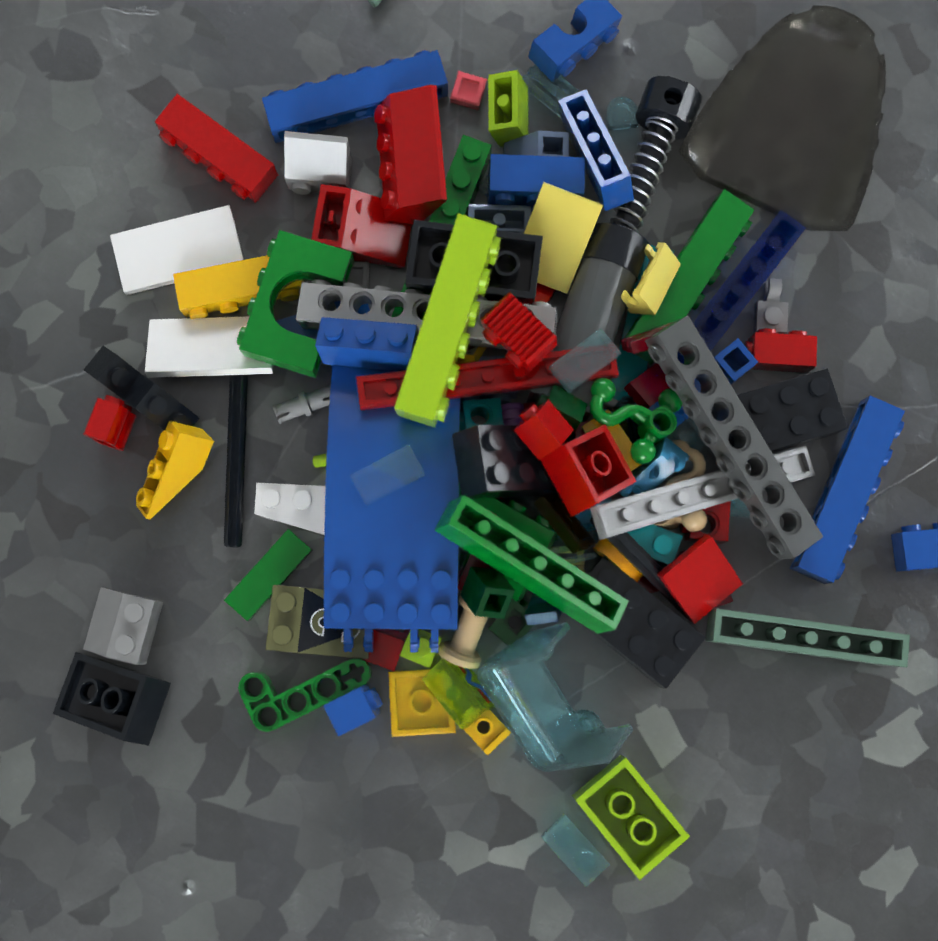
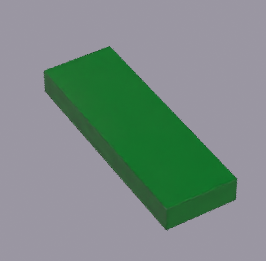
[224,529,313,622]

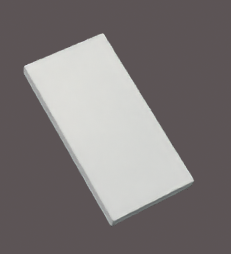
[110,205,244,295]
[145,316,273,378]

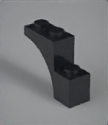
[84,346,199,430]

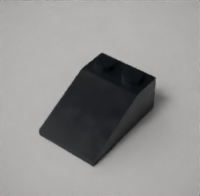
[53,652,171,746]

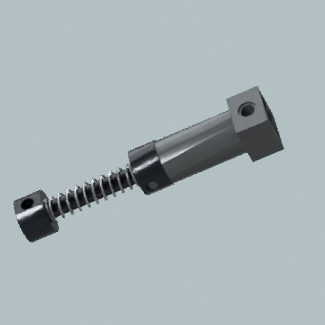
[527,76,702,422]

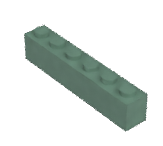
[705,609,910,667]

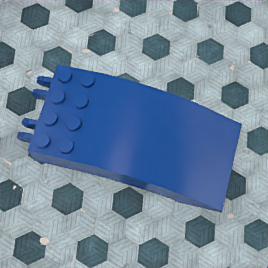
[324,365,460,653]

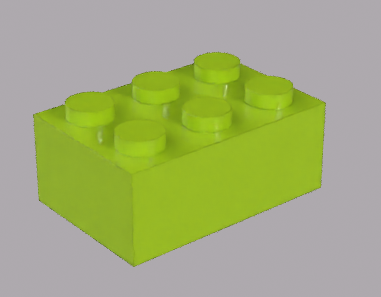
[572,754,690,880]

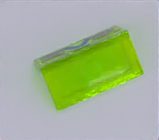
[422,658,499,730]

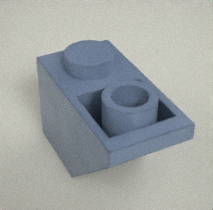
[503,131,569,157]

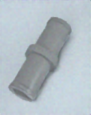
[273,384,331,424]

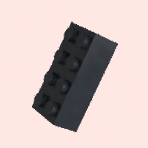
[405,220,543,305]
[711,368,848,453]
[452,425,576,499]
[582,556,706,689]

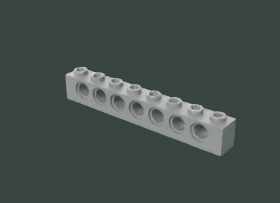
[296,280,558,352]

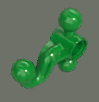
[590,378,683,464]

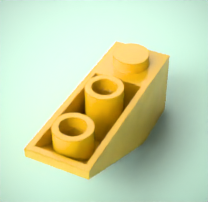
[136,421,214,520]

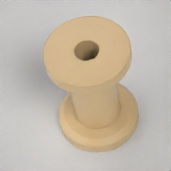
[438,591,489,669]

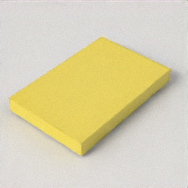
[523,182,603,294]

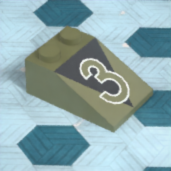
[266,585,369,659]

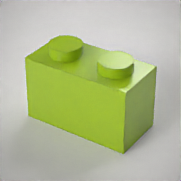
[488,70,528,147]

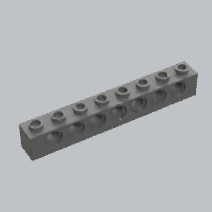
[645,315,823,559]

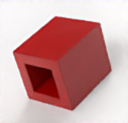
[514,399,574,460]

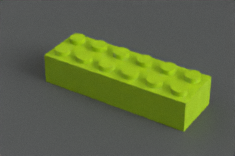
[394,213,501,428]

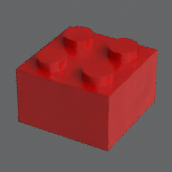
[540,424,637,517]

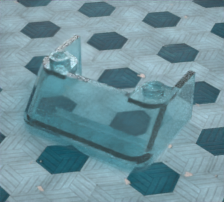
[477,622,633,772]

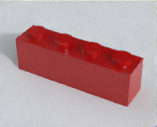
[154,94,278,203]

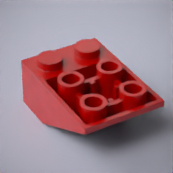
[311,184,412,268]

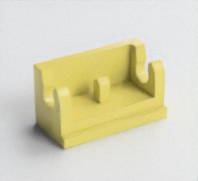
[621,242,681,315]

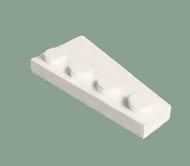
[254,483,326,535]

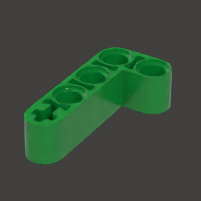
[238,658,372,732]

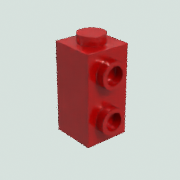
[744,328,817,373]

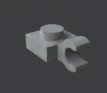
[754,278,789,334]

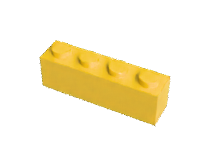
[173,255,304,319]

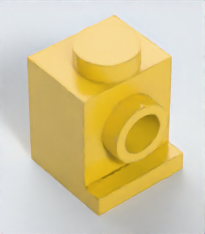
[460,702,511,756]

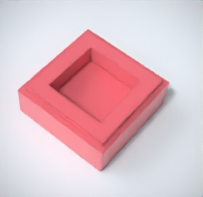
[450,71,487,111]

